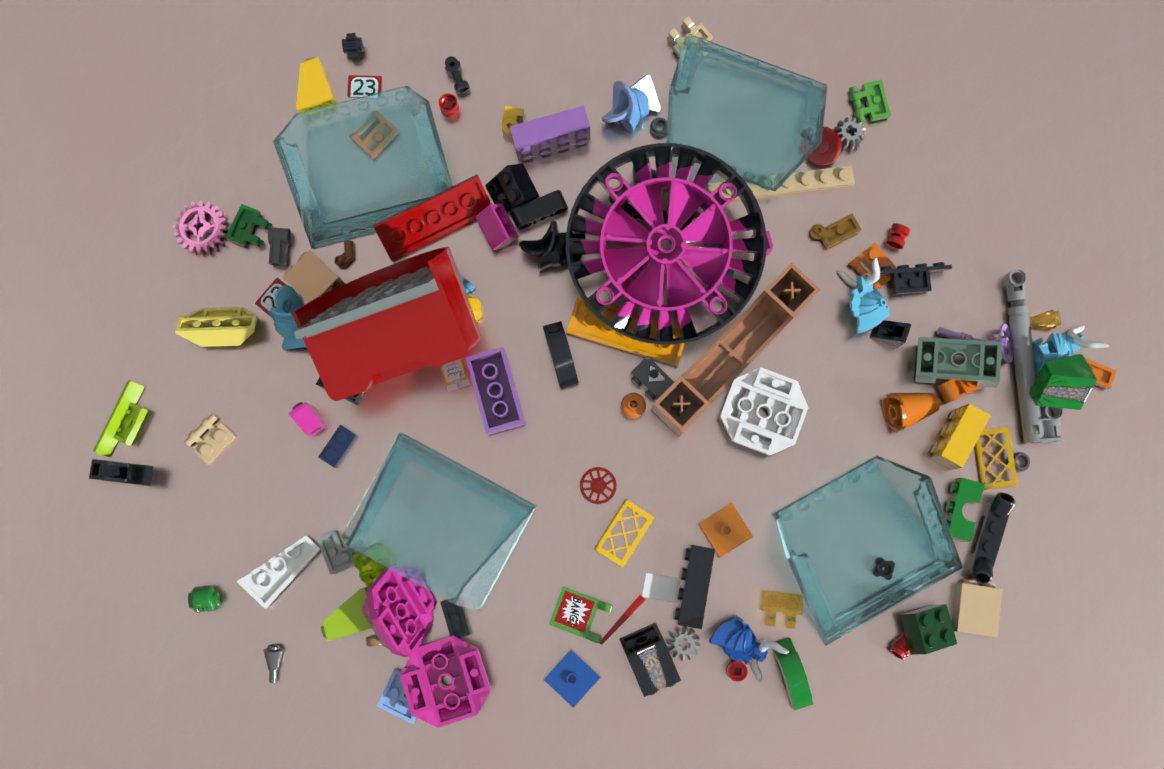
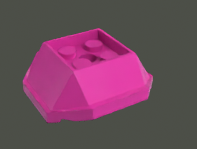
[361,566,436,657]
[400,635,491,728]

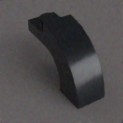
[543,321,579,388]
[89,459,153,486]

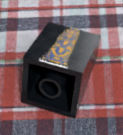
[619,623,681,697]

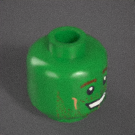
[188,585,220,613]

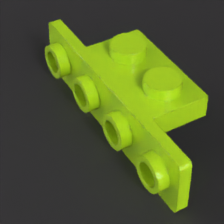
[93,380,148,457]

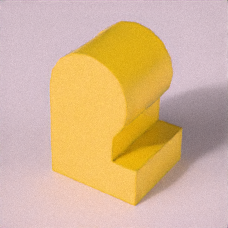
[501,106,525,138]

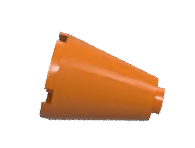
[882,393,941,432]

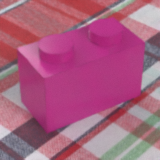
[475,203,519,250]

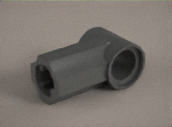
[268,228,291,267]

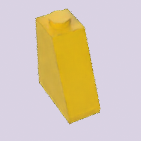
[296,57,337,117]

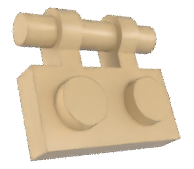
[184,413,237,465]

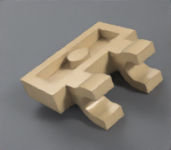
[667,16,713,63]

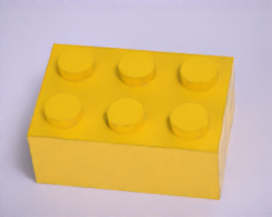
[930,404,991,470]

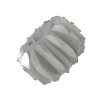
[833,117,866,150]
[667,626,701,661]

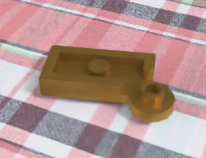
[810,213,862,249]

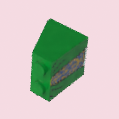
[1030,354,1097,410]

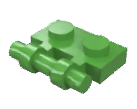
[849,80,891,124]

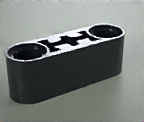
[510,190,568,230]

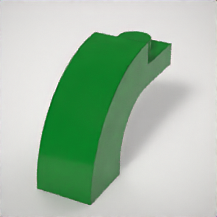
[773,638,813,711]

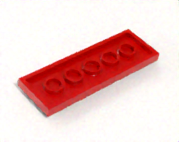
[373,174,491,260]

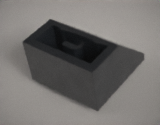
[485,163,540,216]

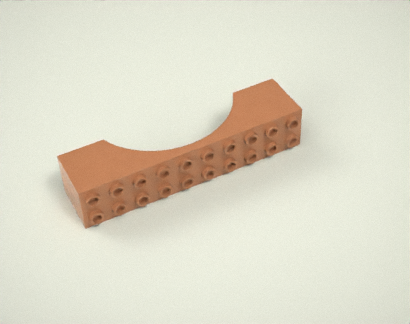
[651,262,821,436]

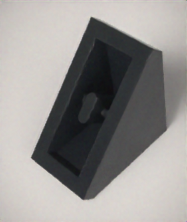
[871,320,911,348]

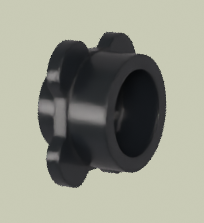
[873,558,895,580]

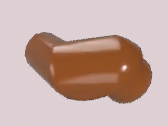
[334,241,354,267]

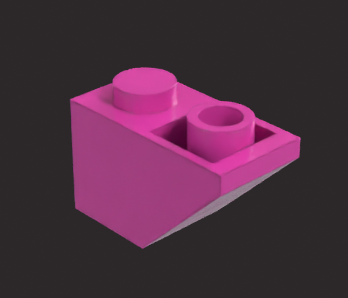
[289,402,327,436]

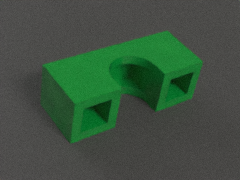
[941,478,985,542]

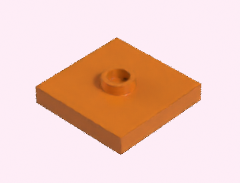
[699,503,753,558]

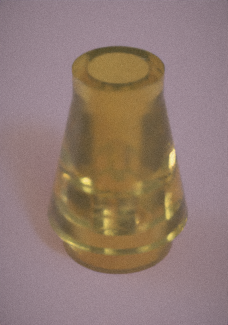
[1030,309,1061,329]

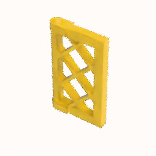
[975,426,1018,490]
[594,499,655,568]

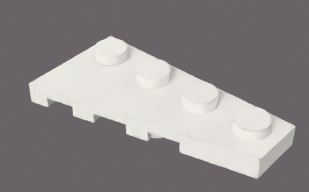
[236,536,321,609]

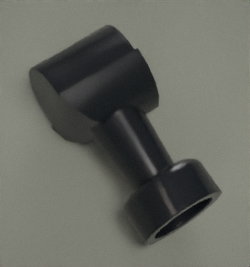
[444,56,470,94]

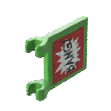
[549,587,613,643]

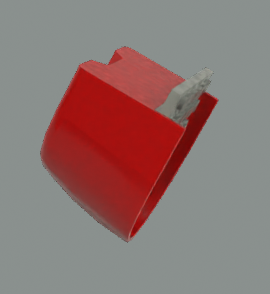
[291,247,480,401]

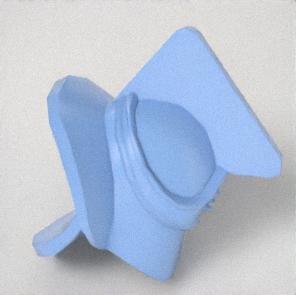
[602,75,660,133]

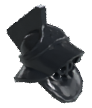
[519,220,586,272]

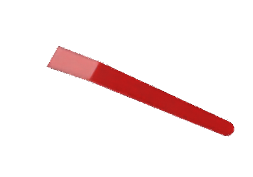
[600,595,646,645]

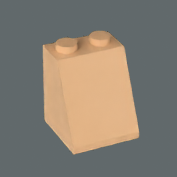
[283,250,345,302]

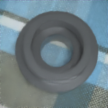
[650,117,669,137]
[1013,452,1030,472]

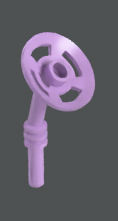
[937,324,1014,363]

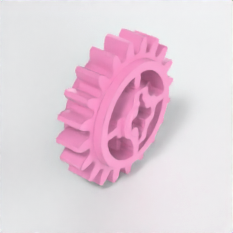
[173,201,228,254]

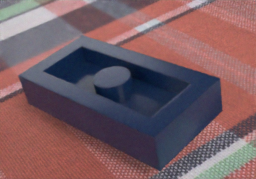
[318,424,358,468]

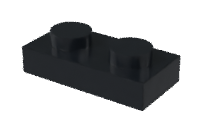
[440,596,471,638]

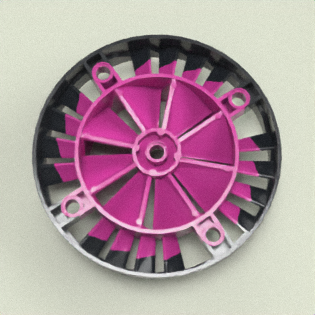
[566,143,767,345]

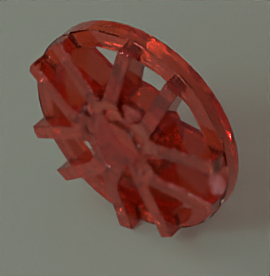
[580,467,617,504]

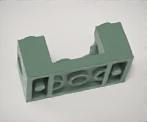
[915,337,1002,388]

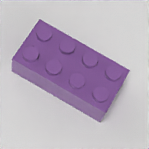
[509,106,590,161]
[465,347,526,435]

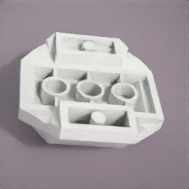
[720,367,808,456]

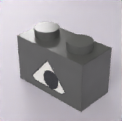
[630,356,674,401]

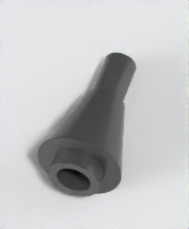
[263,644,284,683]

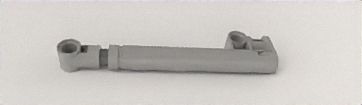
[1003,269,1064,444]

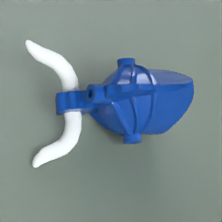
[709,615,789,682]

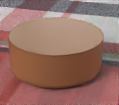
[365,635,382,647]

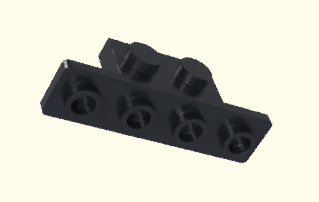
[880,262,952,295]

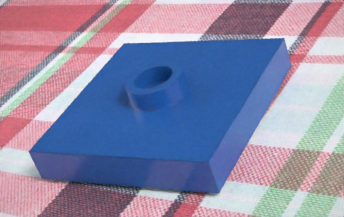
[544,649,601,708]

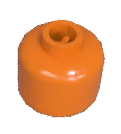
[620,393,646,419]

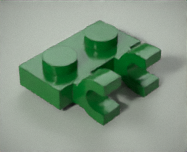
[225,204,272,248]

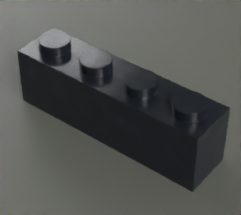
[674,545,715,629]

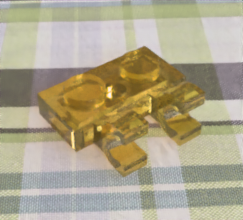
[761,590,804,629]

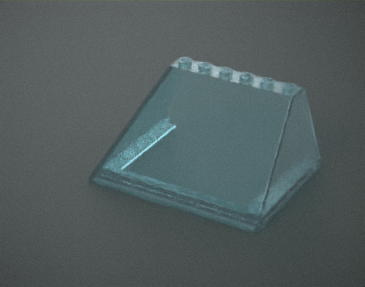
[667,33,828,191]
[273,86,453,248]
[342,432,537,611]
[775,456,963,645]

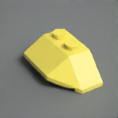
[175,307,258,347]

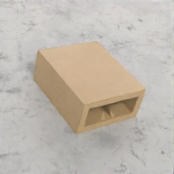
[952,579,1003,638]

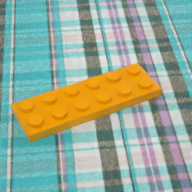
[566,296,685,367]

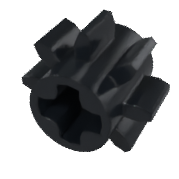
[342,33,363,58]

